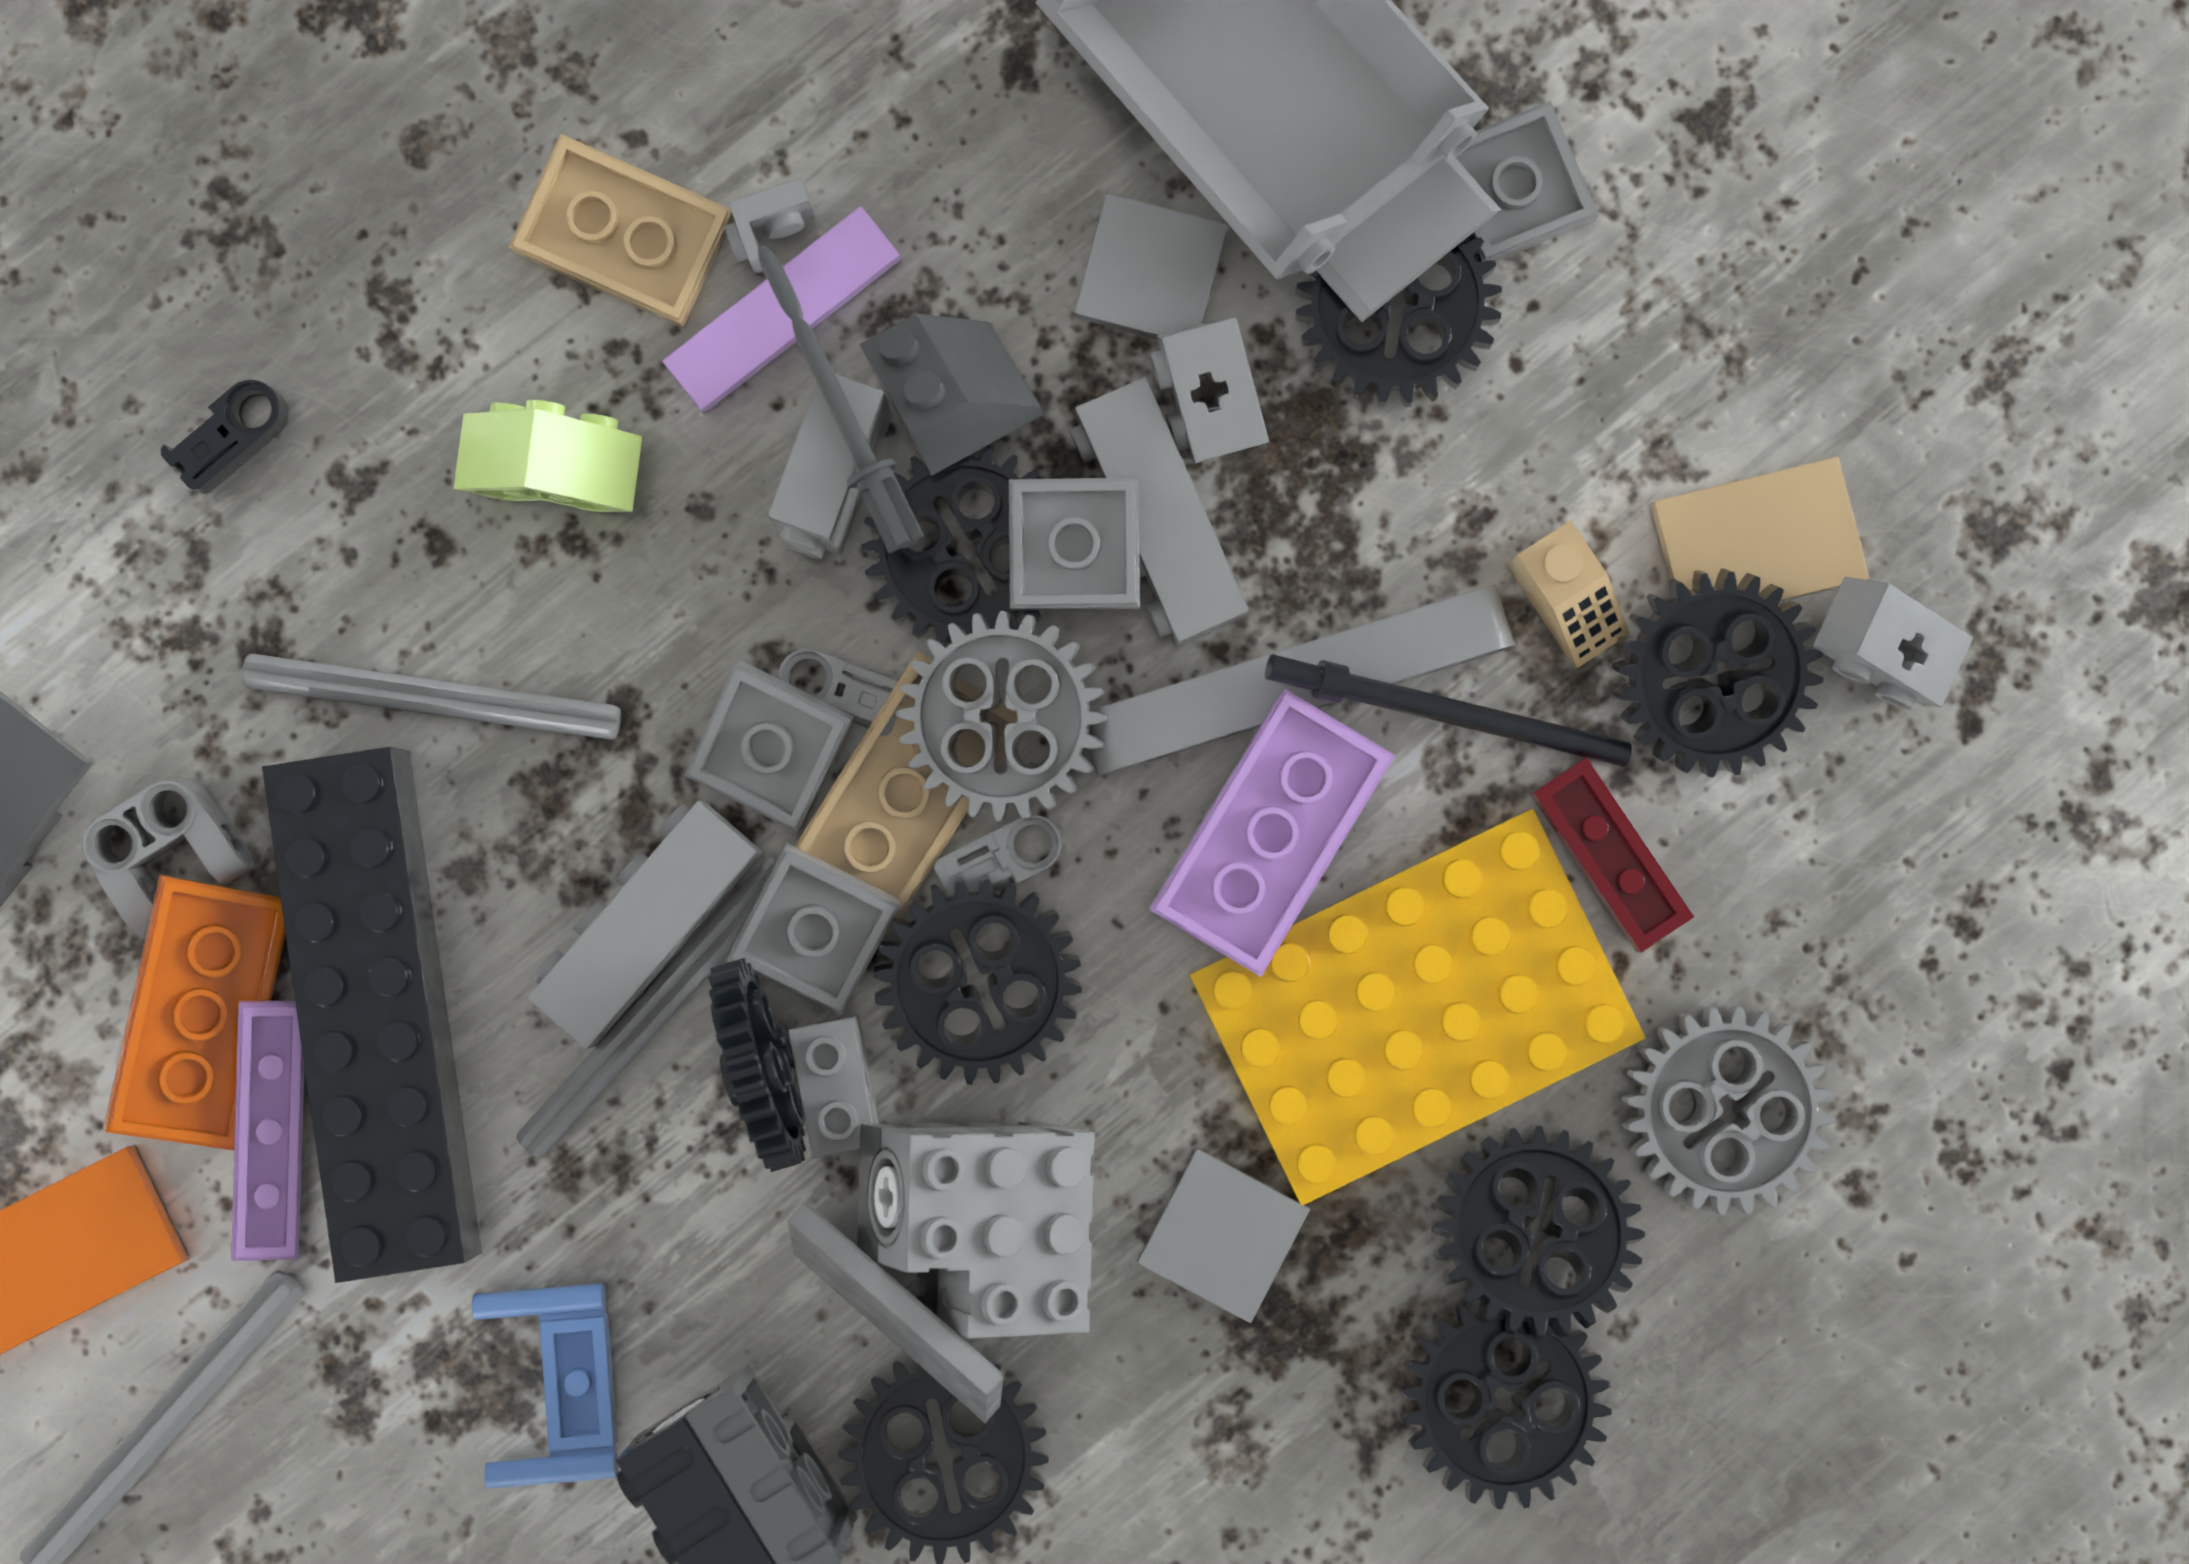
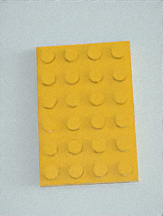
[1189,809,1646,1206]

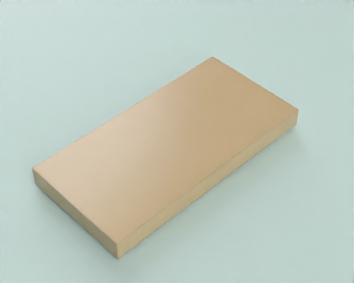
[794,651,1018,934]

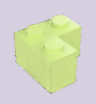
[453,400,642,512]

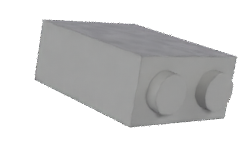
[767,374,893,559]

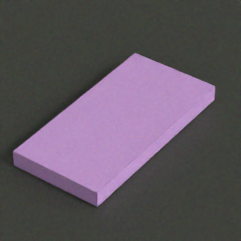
[1149,688,1395,977]

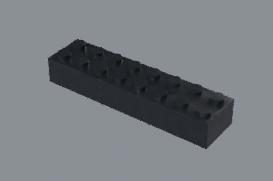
[262,746,482,1283]

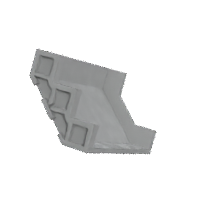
[1035,0,1502,322]

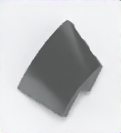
[0,691,93,907]

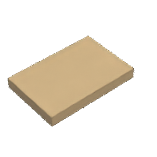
[508,134,734,328]
[1650,456,1870,601]

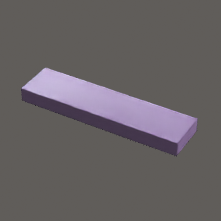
[662,206,901,414]
[231,1001,304,1261]

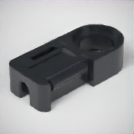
[160,380,288,494]

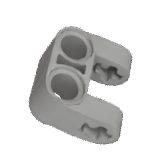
[82,779,255,938]

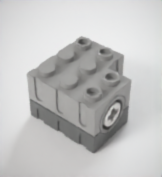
[857,1122,1094,1339]

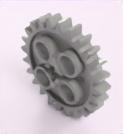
[896,611,1108,821]
[1621,1005,1835,1215]

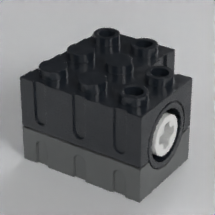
[616,1364,858,1564]

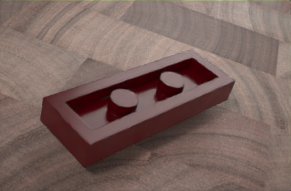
[1530,757,1694,953]

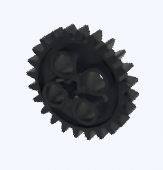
[1295,237,1502,408]
[861,445,1041,645]
[1612,568,1824,777]
[874,875,1082,1085]
[708,958,806,1172]
[1431,1126,1645,1340]
[1399,1300,1612,1509]
[838,1360,1049,1564]

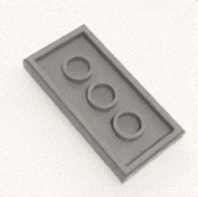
[787,1203,1003,1423]

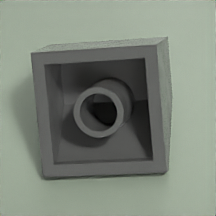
[860,314,1044,476]

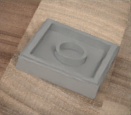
[1456,101,1599,262]
[1074,193,1229,339]
[1009,478,1140,611]
[684,660,855,832]
[726,843,900,1015]
[1137,1147,1310,1323]

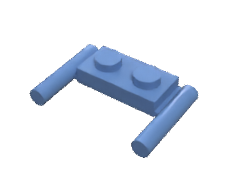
[472,1283,619,1489]

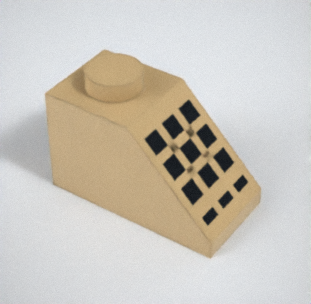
[1505,520,1630,669]

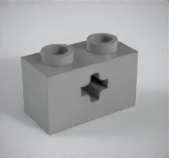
[1150,316,1269,463]
[1813,577,1973,710]
[788,1015,879,1159]

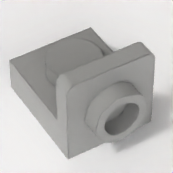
[724,177,815,276]

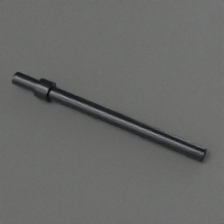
[1265,654,1632,767]

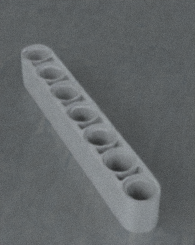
[1088,585,1515,777]

